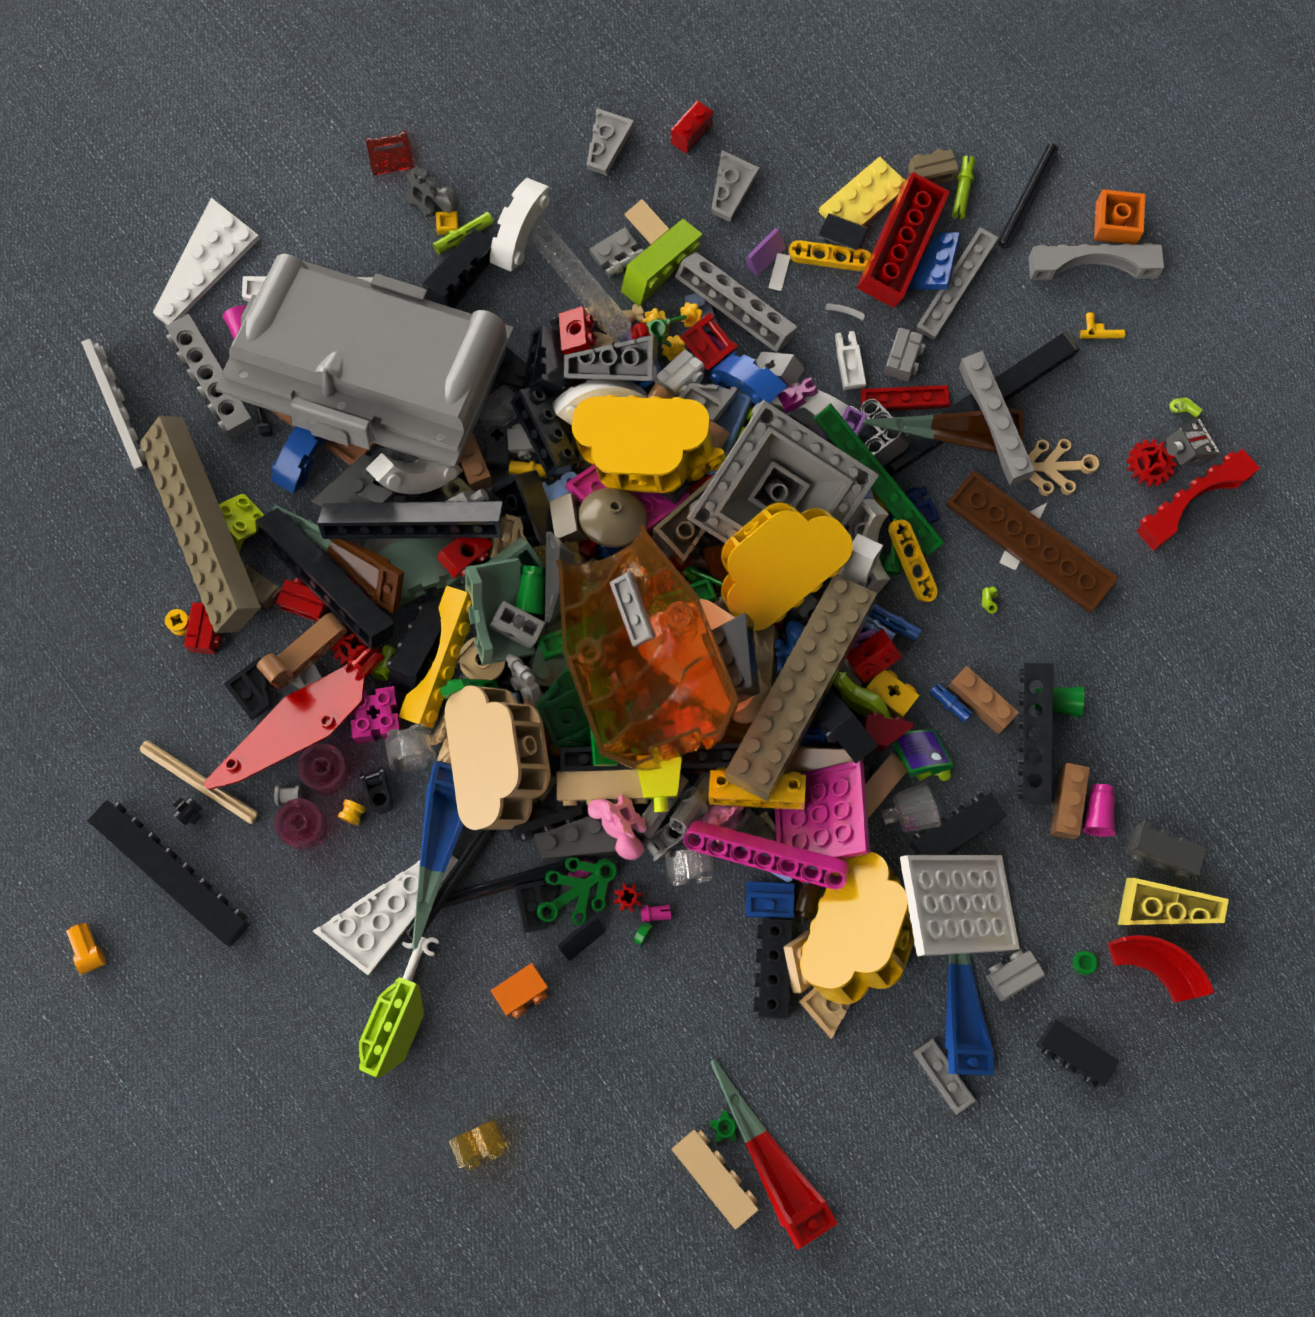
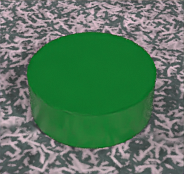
[633,922,654,947]
[1072,951,1098,975]

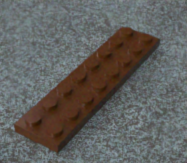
[945,470,1118,614]

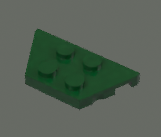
[536,665,592,748]

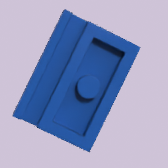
[745,882,794,919]

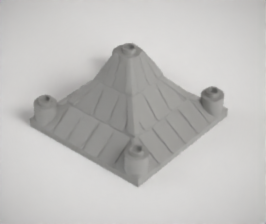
[687,400,879,543]

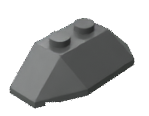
[545,532,579,628]

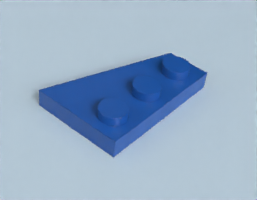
[907,232,961,289]

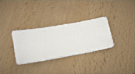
[768,253,790,291]
[825,304,865,320]

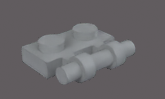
[590,227,643,278]
[506,654,542,708]

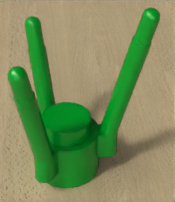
[879,518,908,575]
[683,564,723,587]

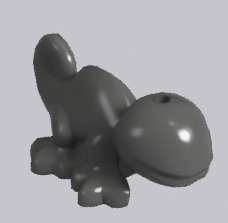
[403,167,459,216]

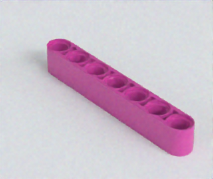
[683,821,849,890]

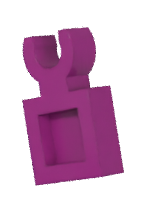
[778,378,819,413]

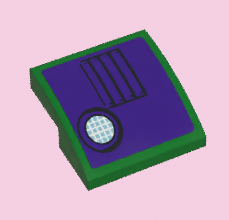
[892,729,954,778]

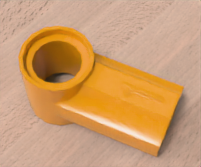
[66,923,106,975]

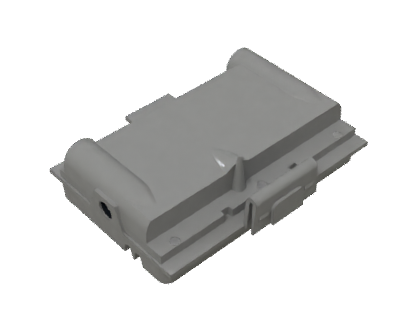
[215,254,514,467]

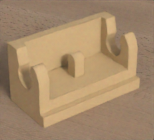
[624,199,669,245]

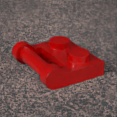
[680,312,739,371]

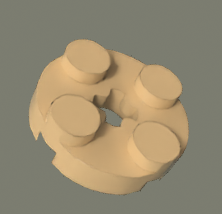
[459,637,506,680]

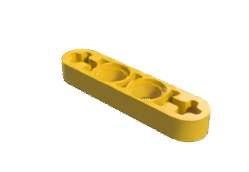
[788,240,871,271]
[888,520,938,602]

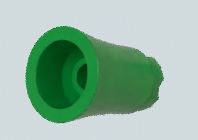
[515,566,546,615]
[1033,686,1084,718]

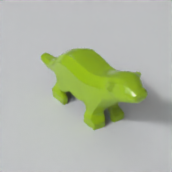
[832,672,893,719]

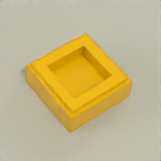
[436,211,459,235]

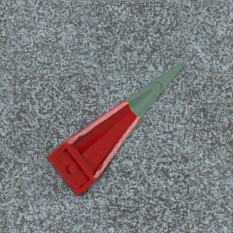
[711,1060,838,1249]

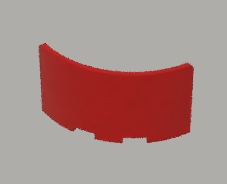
[1107,935,1214,1003]

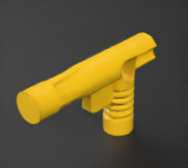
[1080,312,1125,339]

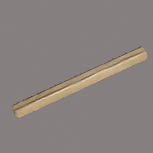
[140,740,258,824]

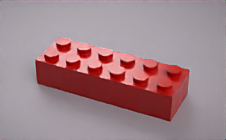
[856,171,950,308]

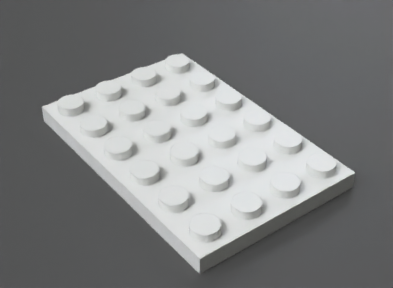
[900,855,1020,956]

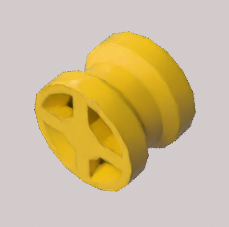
[165,609,189,636]
[337,799,367,826]

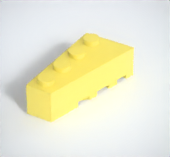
[1118,878,1229,925]

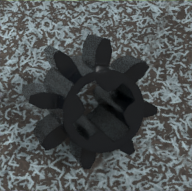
[173,796,202,826]

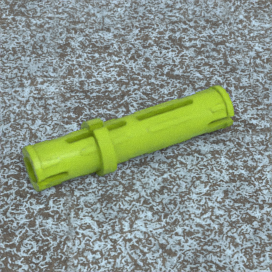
[952,156,976,219]
[432,212,494,255]

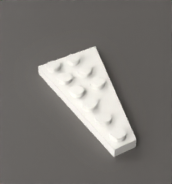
[82,339,147,471]

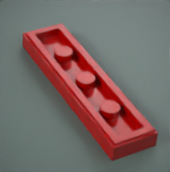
[860,385,950,411]

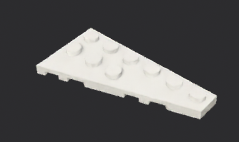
[153,198,260,325]
[313,855,458,976]

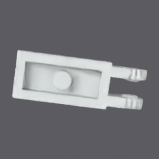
[835,331,866,391]

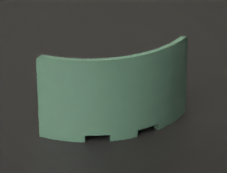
[377,538,465,608]
[465,558,535,666]

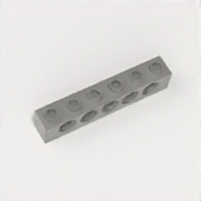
[675,252,797,353]
[165,314,256,439]

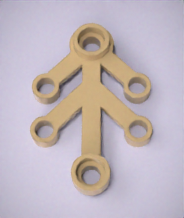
[1028,439,1099,496]

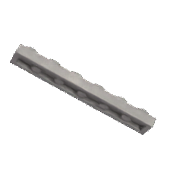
[915,227,998,340]

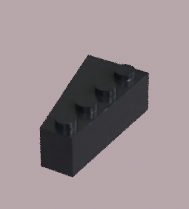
[422,228,493,308]

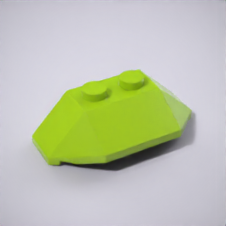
[359,977,424,1078]

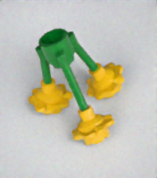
[642,302,703,361]

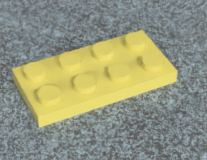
[819,157,905,226]

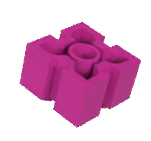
[350,686,403,744]

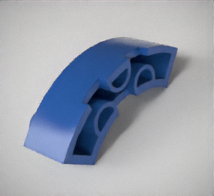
[708,352,787,405]
[271,426,328,494]

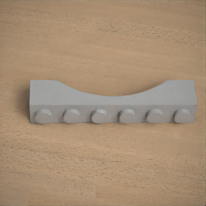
[1028,243,1164,280]
[959,351,1035,486]

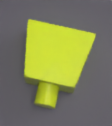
[636,757,681,813]

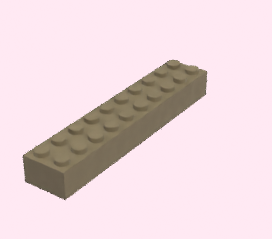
[139,416,261,633]
[725,575,877,802]

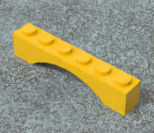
[398,586,472,729]

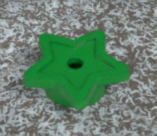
[709,1110,738,1142]

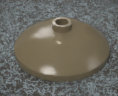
[579,488,647,548]

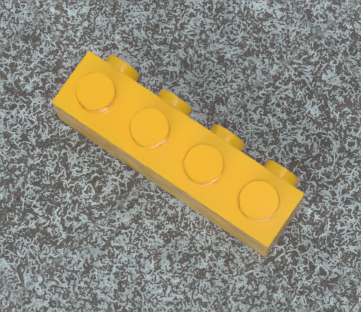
[708,768,806,810]

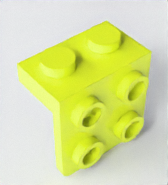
[219,494,264,553]

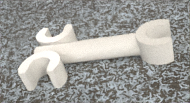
[402,930,440,982]

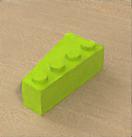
[621,219,702,306]

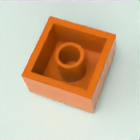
[1094,189,1145,245]
[491,963,550,1019]

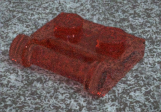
[365,130,415,176]

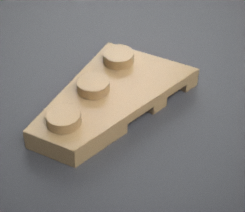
[799,988,851,1039]

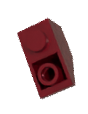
[862,713,914,751]

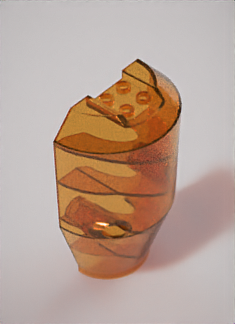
[556,525,739,771]

